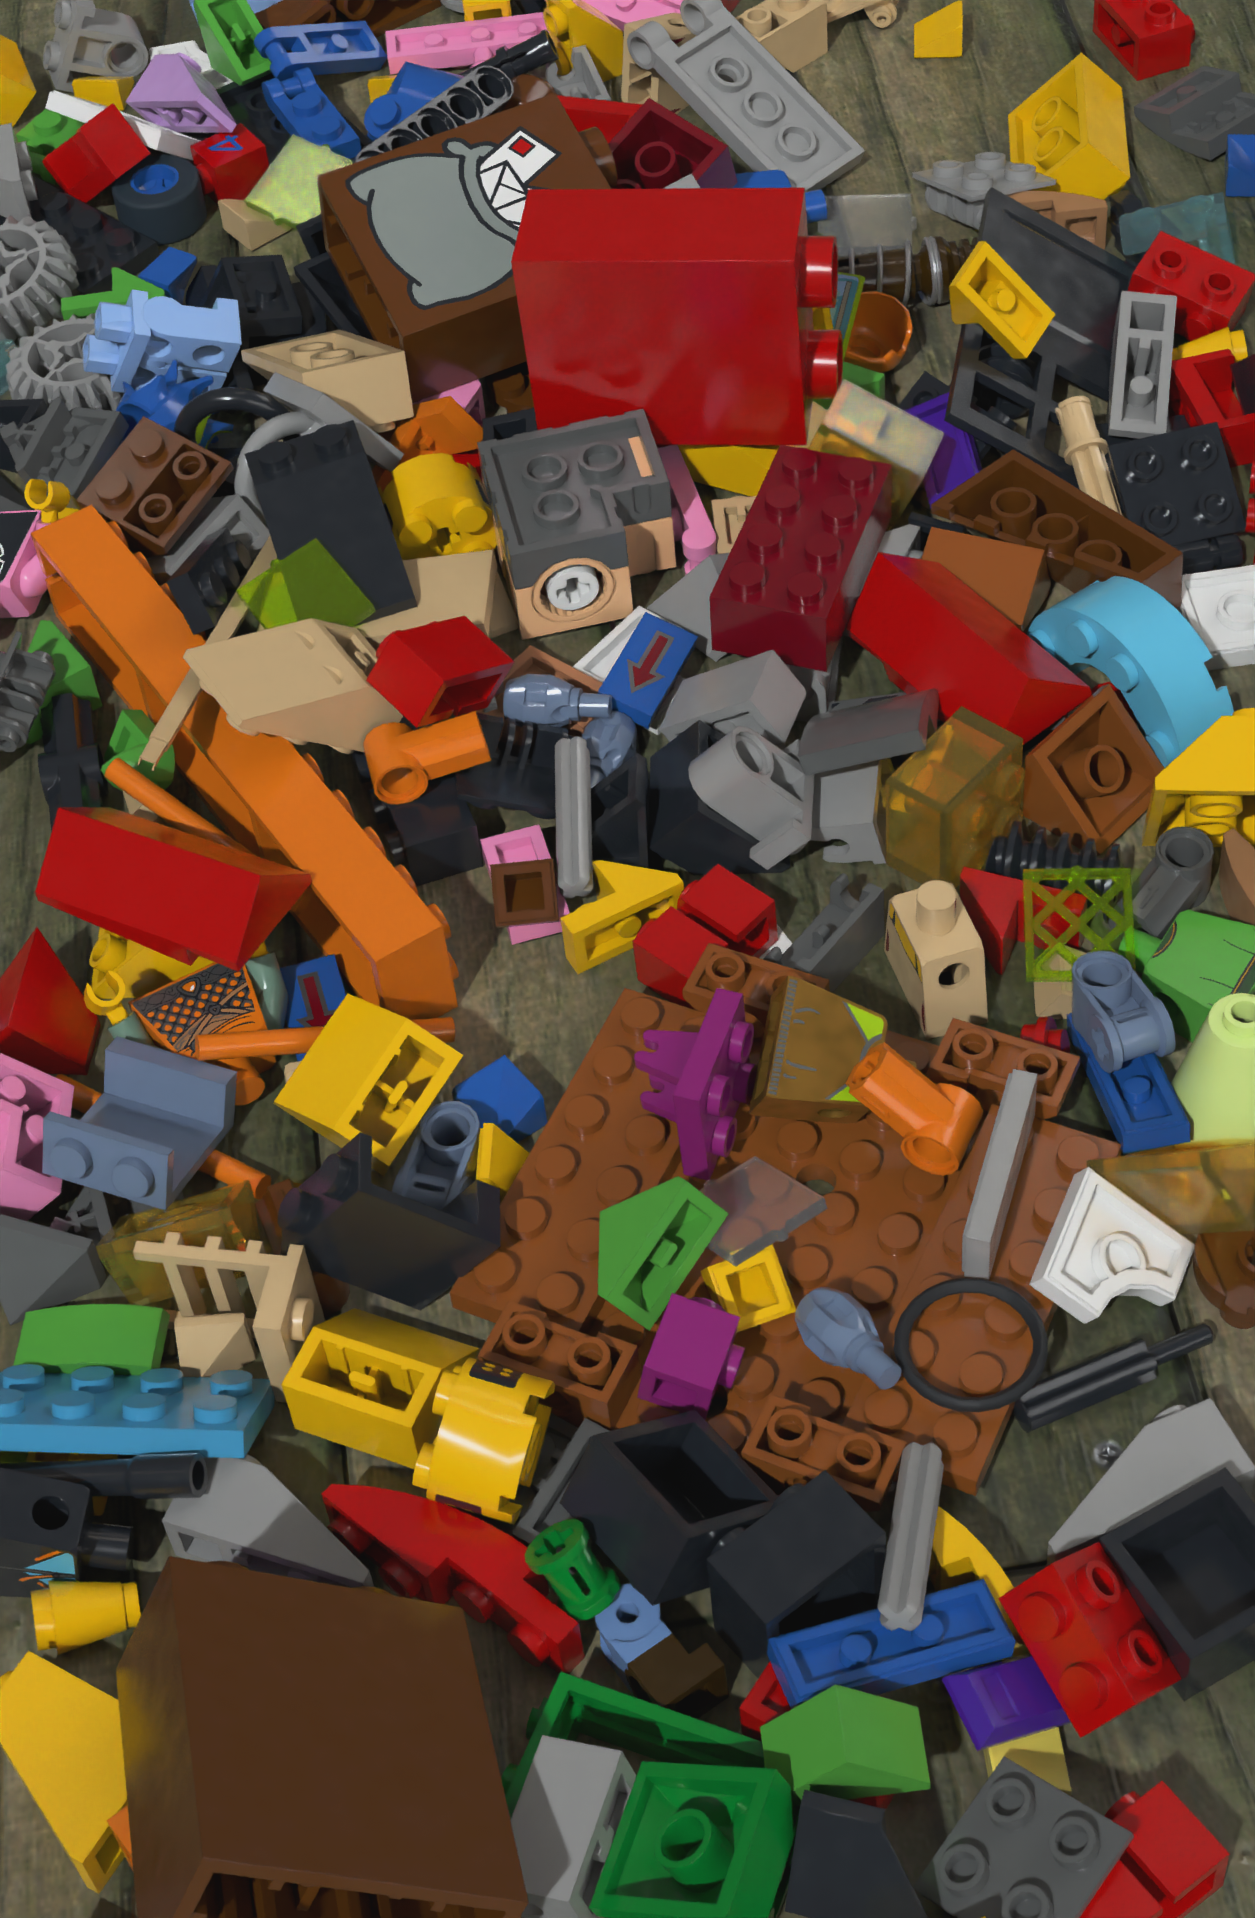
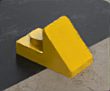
[949,241,1056,359]
[560,860,684,974]

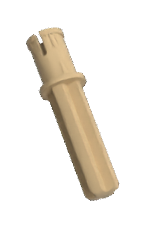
[1055,396,1122,515]

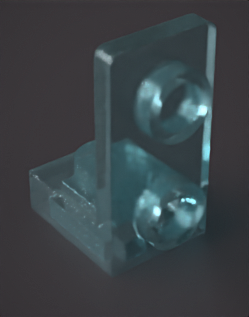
[1119,192,1236,265]

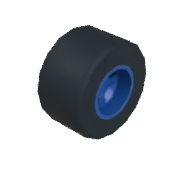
[111,154,207,246]

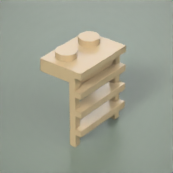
[133,1232,325,1403]

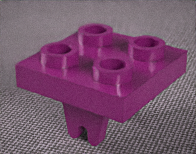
[634,988,758,1181]

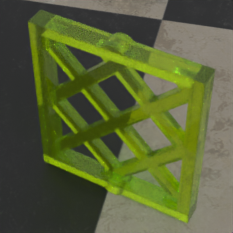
[1022,866,1136,982]

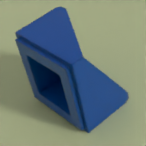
[1224,134,1255,197]
[138,247,197,305]
[452,1055,547,1143]

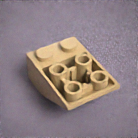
[183,618,403,754]

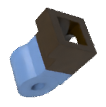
[595,1584,729,1719]

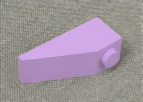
[125,53,237,133]

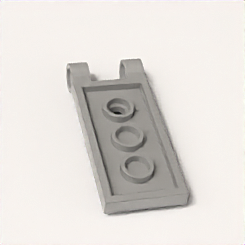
[627,0,865,192]

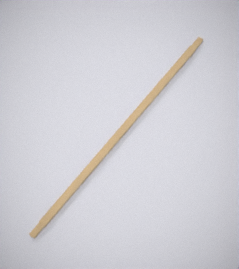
[137,536,278,771]

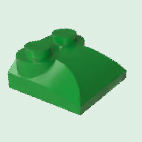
[589,1761,795,1918]

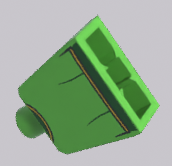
[1117,910,1255,1043]

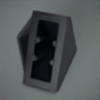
[591,753,652,880]
[785,1790,928,1918]

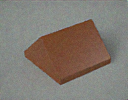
[921,527,1051,632]
[1023,684,1165,855]

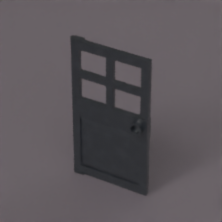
[944,187,1138,489]

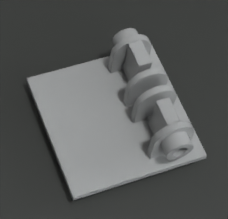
[912,152,1056,230]

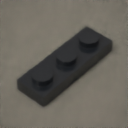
[166,527,252,635]

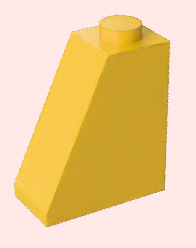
[0,1650,128,1894]

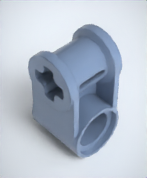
[1072,951,1176,1073]
[392,1101,481,1210]

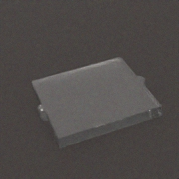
[817,193,917,256]
[699,1156,828,1267]

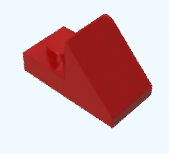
[960,866,1088,975]

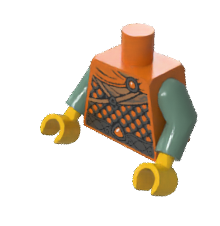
[84,938,289,1106]

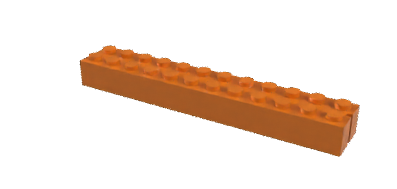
[30,504,459,1020]

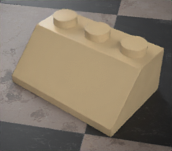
[241,330,414,433]

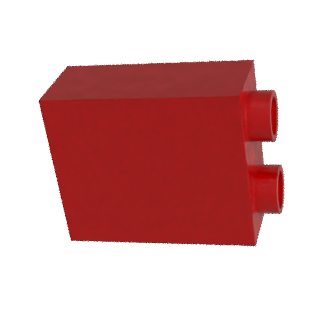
[511,188,843,446]

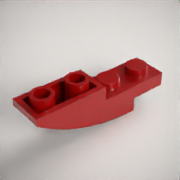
[321,1484,585,1674]

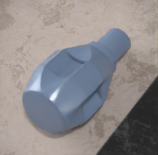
[503,674,612,730]
[581,711,637,788]
[795,1287,902,1390]

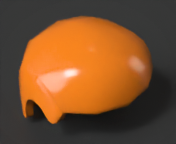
[844,291,913,373]

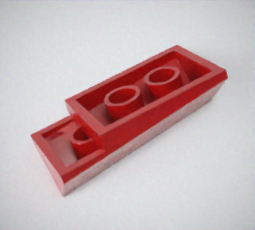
[846,552,1092,764]
[35,807,312,972]

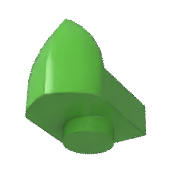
[101,709,175,792]

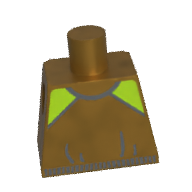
[749,975,917,1124]

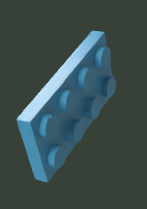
[0,1364,275,1458]

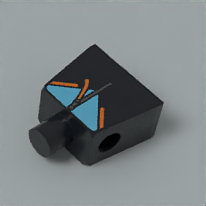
[0,1468,134,1598]

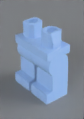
[83,289,242,394]

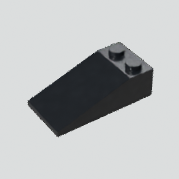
[245,420,418,627]

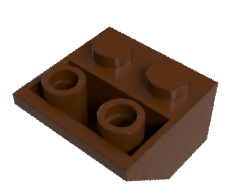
[76,416,234,558]

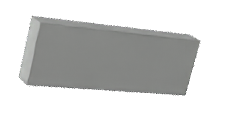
[962,1069,1037,1281]

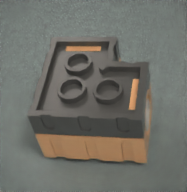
[477,408,676,640]

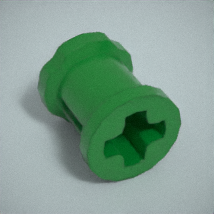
[525,1519,621,1621]

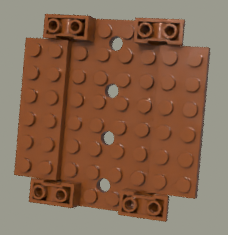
[449,943,1121,1512]

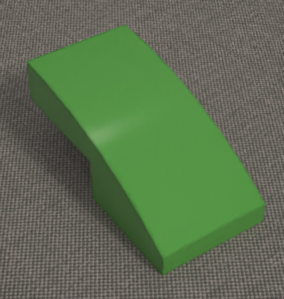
[13,1304,170,1375]

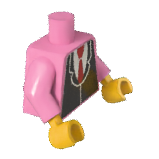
[0,479,70,618]

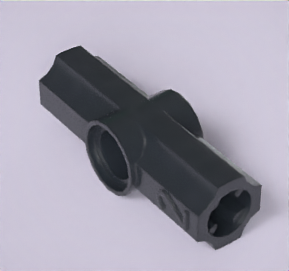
[38,693,109,832]

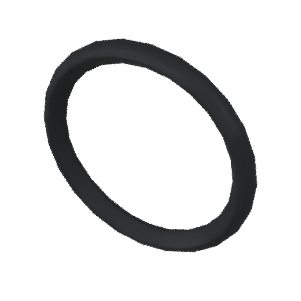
[894,1278,1048,1412]

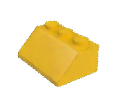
[1008,52,1130,200]
[1142,708,1255,848]

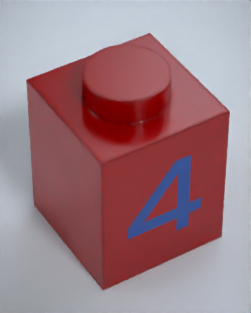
[190,123,273,204]

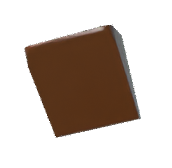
[490,858,559,928]

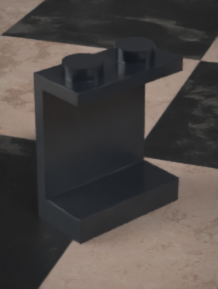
[278,1132,501,1311]

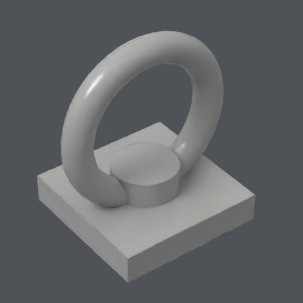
[234,372,404,528]

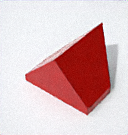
[0,927,101,1075]

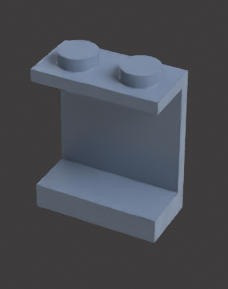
[42,1036,237,1211]

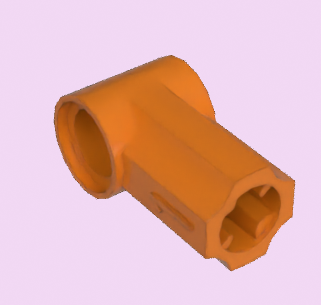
[363,711,491,805]
[846,1042,983,1176]

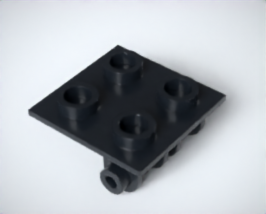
[1107,422,1246,546]
[454,712,575,819]

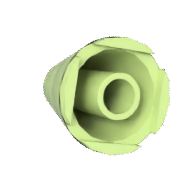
[1170,993,1255,1174]

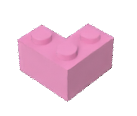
[0,1053,74,1221]

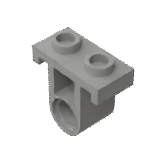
[43,0,149,93]
[688,726,815,870]

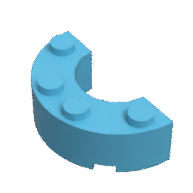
[1027,576,1234,768]

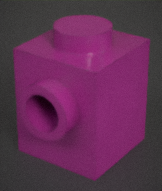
[637,1293,745,1420]

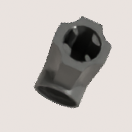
[1109,827,1214,941]

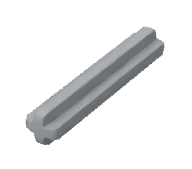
[555,736,593,899]
[877,1442,944,1632]

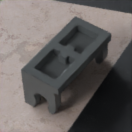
[763,873,884,993]

